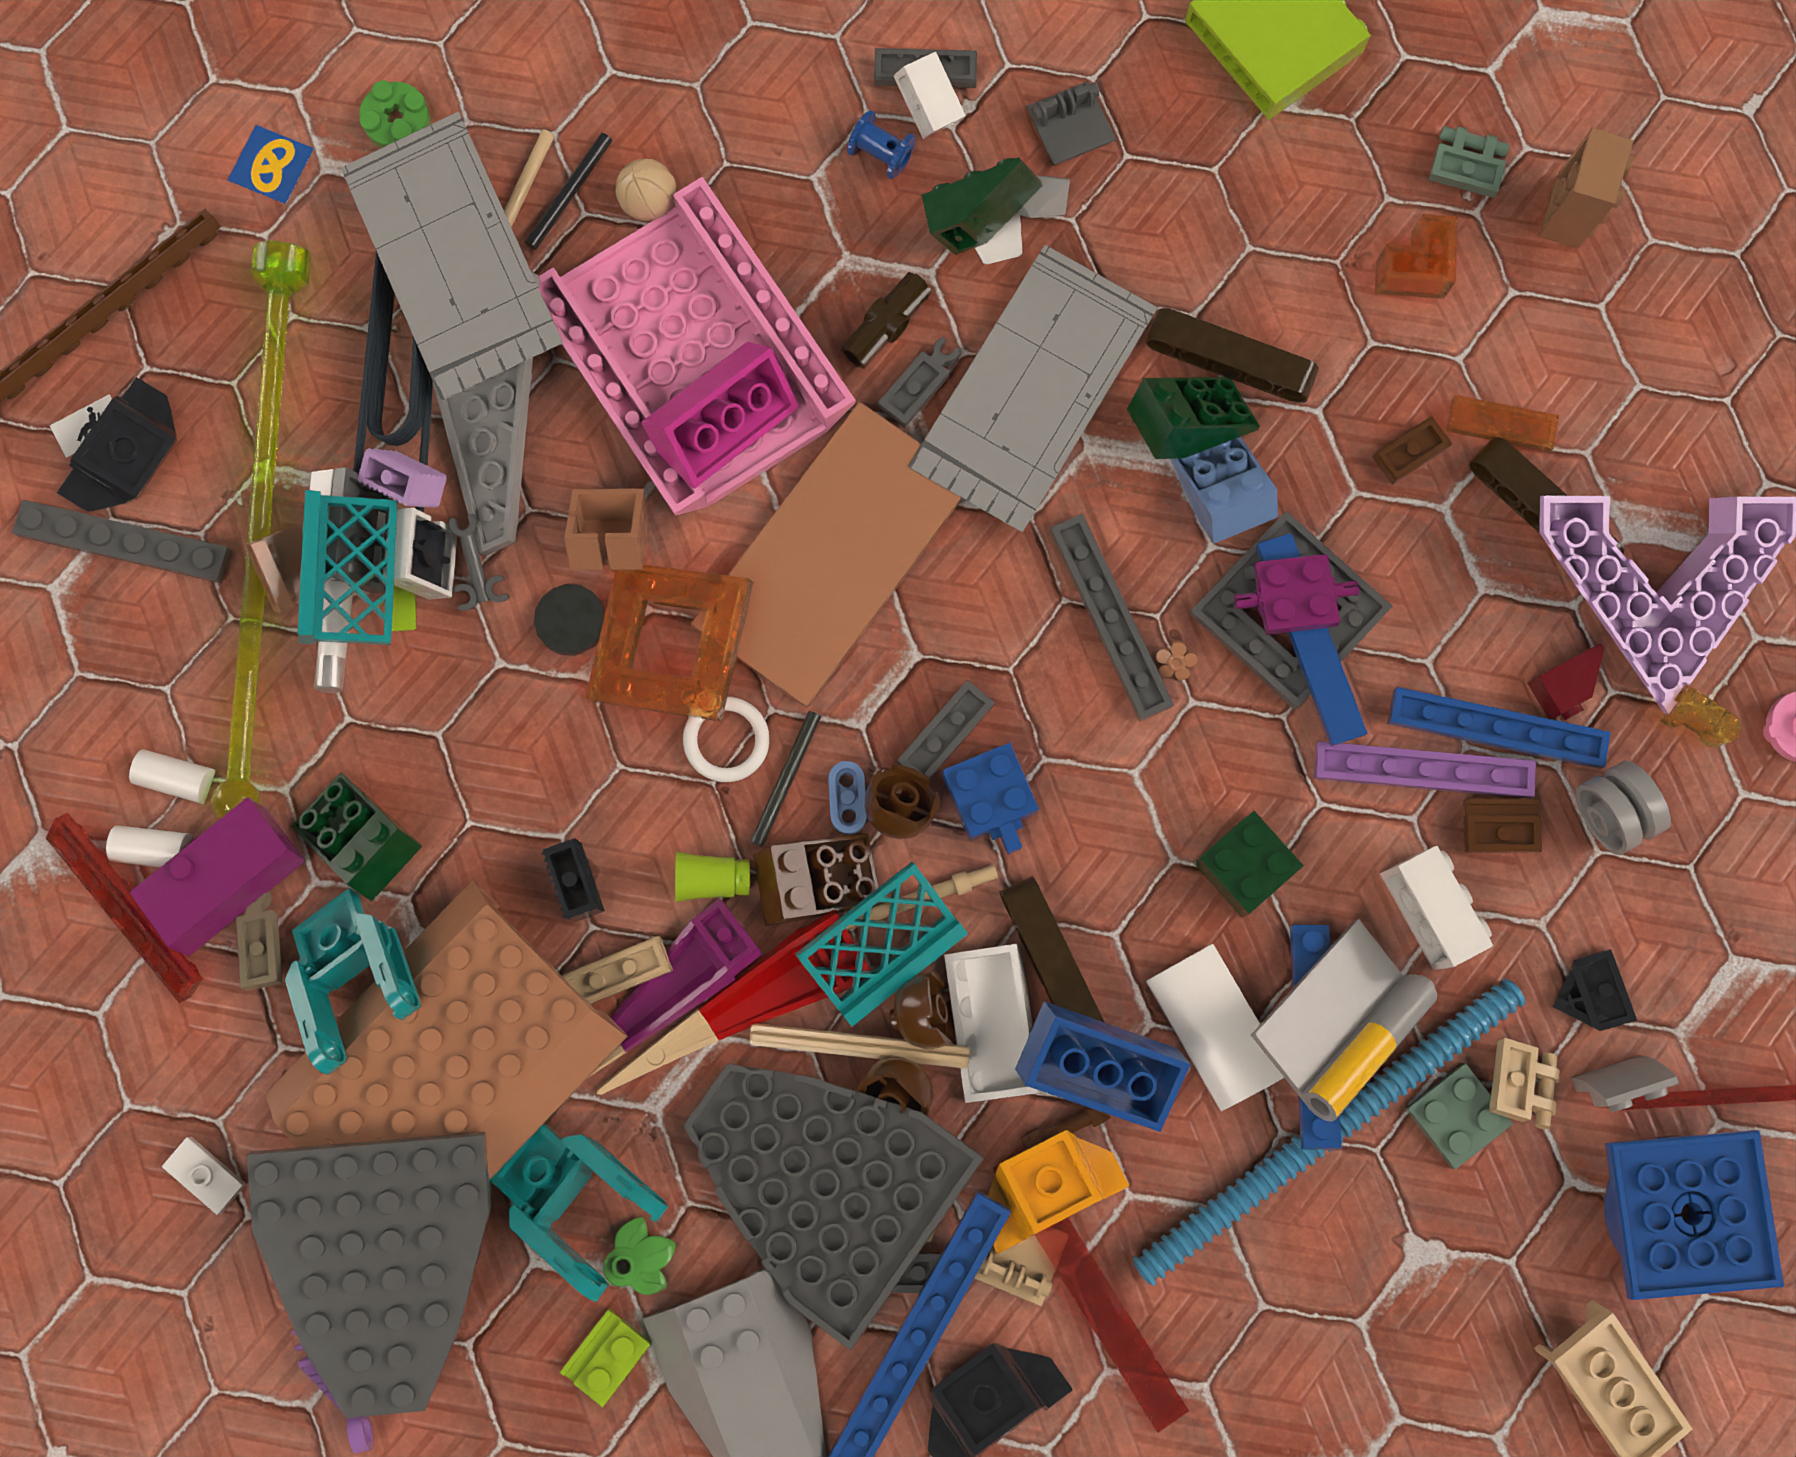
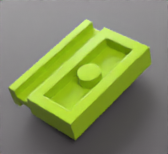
[560,1308,652,1408]

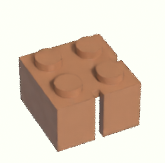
[564,488,649,570]

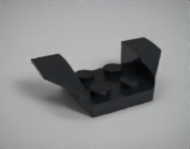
[57,377,177,512]
[928,1343,1073,1457]

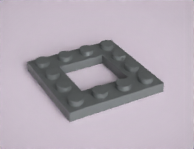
[1189,511,1393,710]

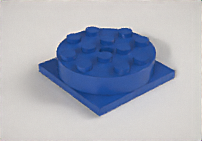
[1604,1130,1784,1300]

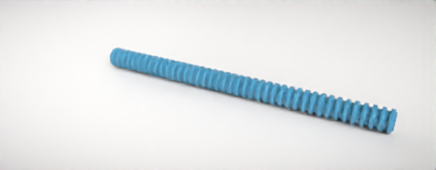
[1132,978,1526,1286]

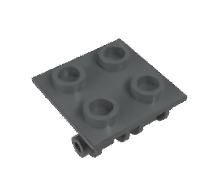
[1026,81,1116,166]

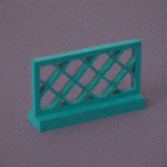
[298,490,397,645]
[795,861,968,1027]

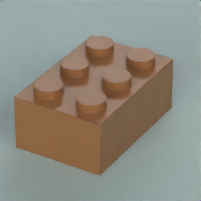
[1539,128,1634,248]

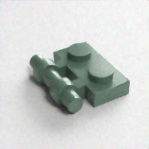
[1428,126,1510,198]

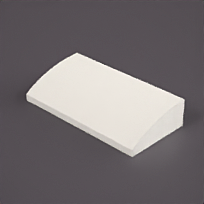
[944,944,1043,1103]
[1146,944,1284,1111]

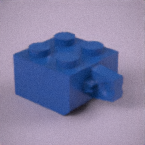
[941,742,1039,855]

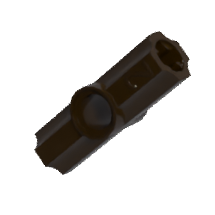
[841,272,932,369]

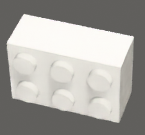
[1380,846,1493,970]

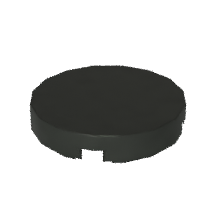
[534,584,607,656]

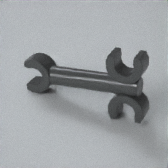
[449,514,510,611]

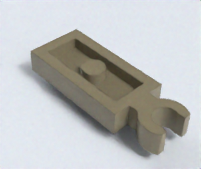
[236,891,283,991]

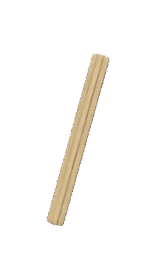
[750,1023,970,1068]

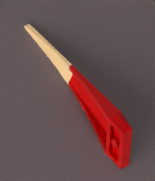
[596,909,872,1095]

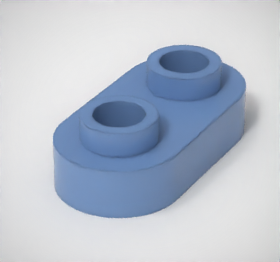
[828,761,867,835]

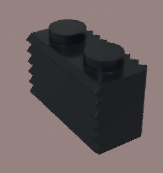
[541,838,605,922]

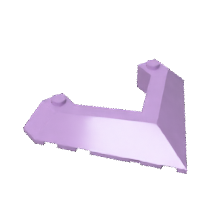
[1539,496,1796,714]

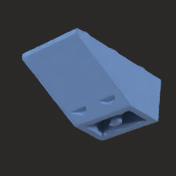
[1170,437,1278,544]

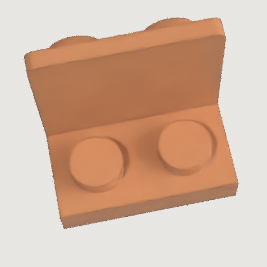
[245,522,303,613]

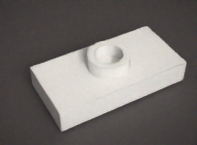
[162,1136,247,1215]

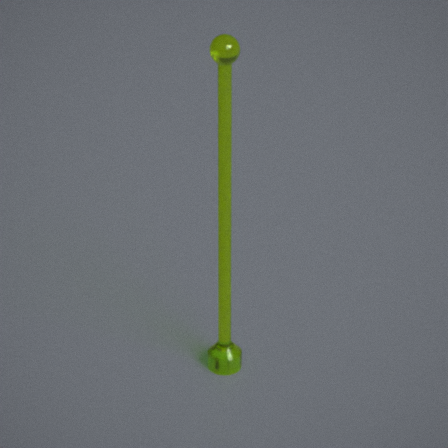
[211,241,311,820]

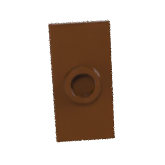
[1372,416,1452,485]

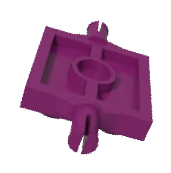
[1234,554,1359,635]

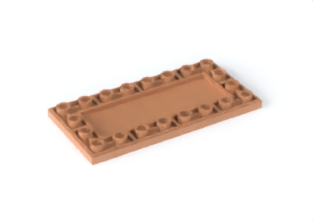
[691,401,963,708]

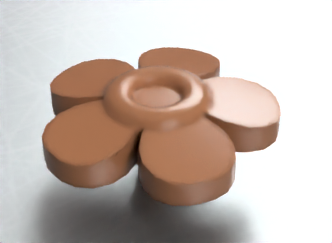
[1156,641,1198,680]

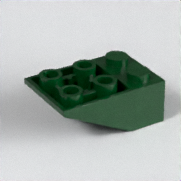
[921,157,1042,255]
[1127,377,1260,459]
[291,772,422,901]

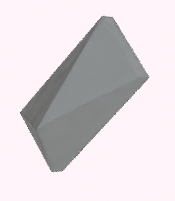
[1017,175,1070,218]

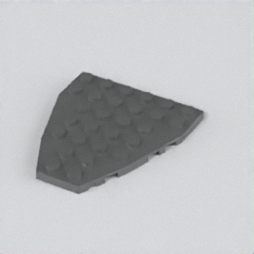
[684,1063,984,1350]
[247,1132,491,1418]

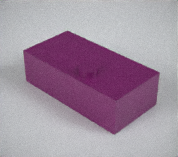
[129,797,306,956]

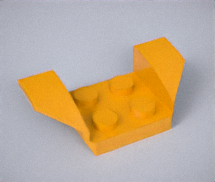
[988,1130,1129,1254]

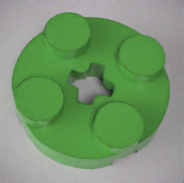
[359,80,431,148]

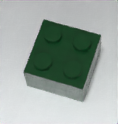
[1193,811,1304,918]

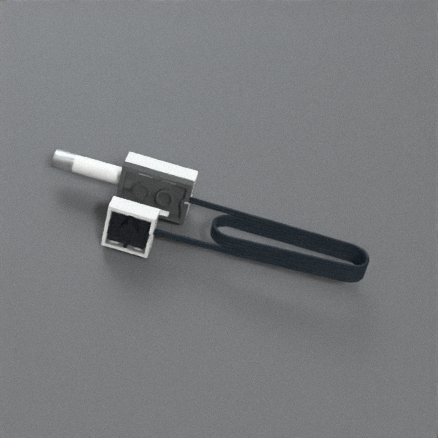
[300,251,457,693]

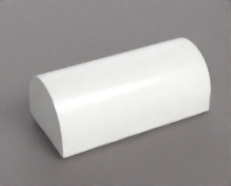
[129,749,216,804]
[106,825,192,867]

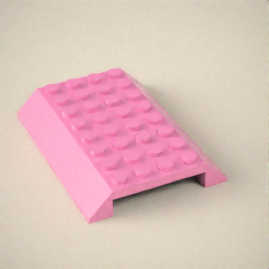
[539,177,856,516]

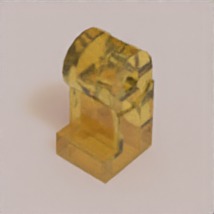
[1660,686,1741,748]

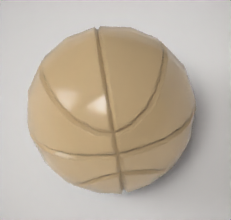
[616,158,676,221]

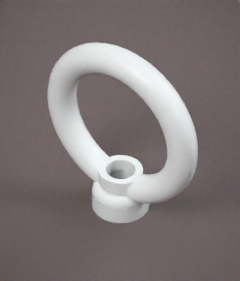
[683,689,770,782]

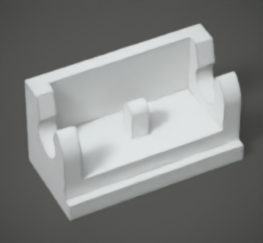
[893,52,966,139]

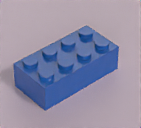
[1015,1001,1191,1132]

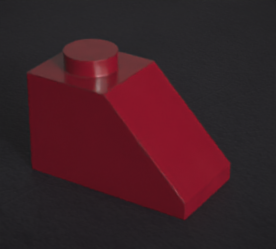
[1527,643,1604,720]

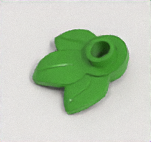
[603,1217,676,1295]

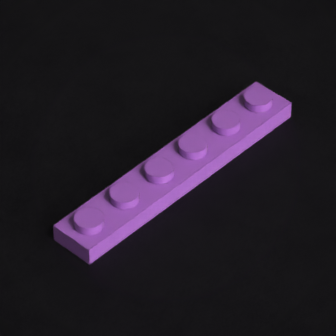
[1314,741,1536,799]

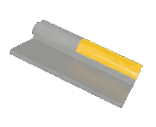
[1251,919,1438,1122]

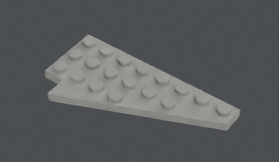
[433,272,540,555]

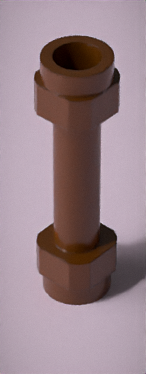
[1021,1106,1111,1150]

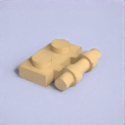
[1489,1038,1560,1129]

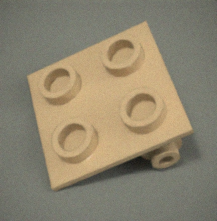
[974,1227,1069,1307]

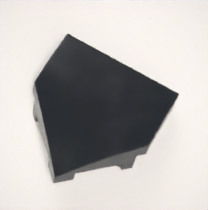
[1552,949,1637,1031]

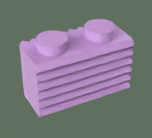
[358,448,447,508]

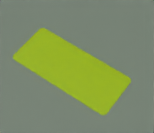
[392,585,416,631]

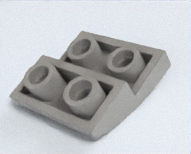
[1571,1055,1679,1112]

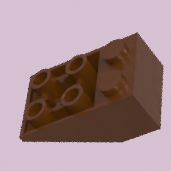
[753,834,882,926]

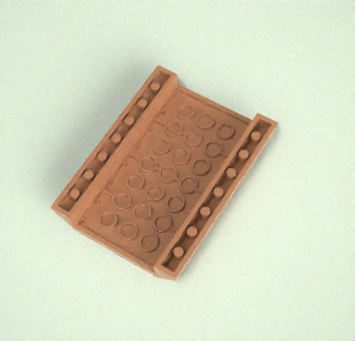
[265,880,628,1180]

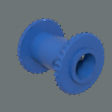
[847,110,916,179]

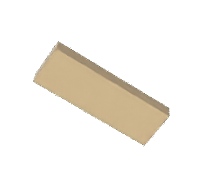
[562,936,673,1005]

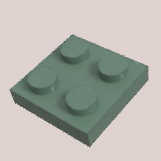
[1405,1063,1513,1170]

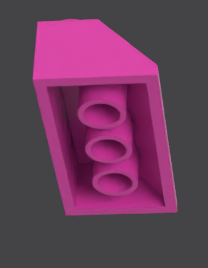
[641,342,799,488]

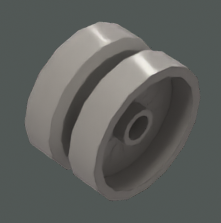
[1576,760,1671,856]

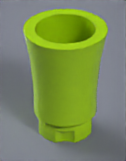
[675,851,750,903]

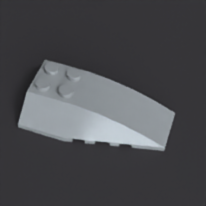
[643,1268,827,1457]

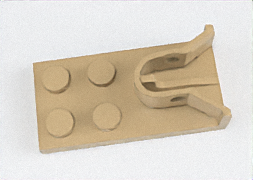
[1534,1300,1693,1457]

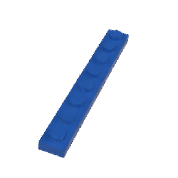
[827,1190,1011,1457]

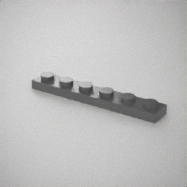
[12,500,232,584]
[1049,514,1174,722]

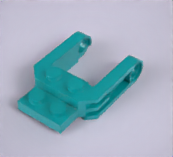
[285,888,421,1075]
[490,1123,669,1302]

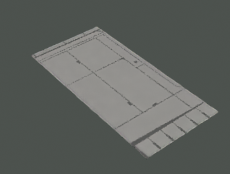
[341,112,563,400]
[909,245,1157,532]

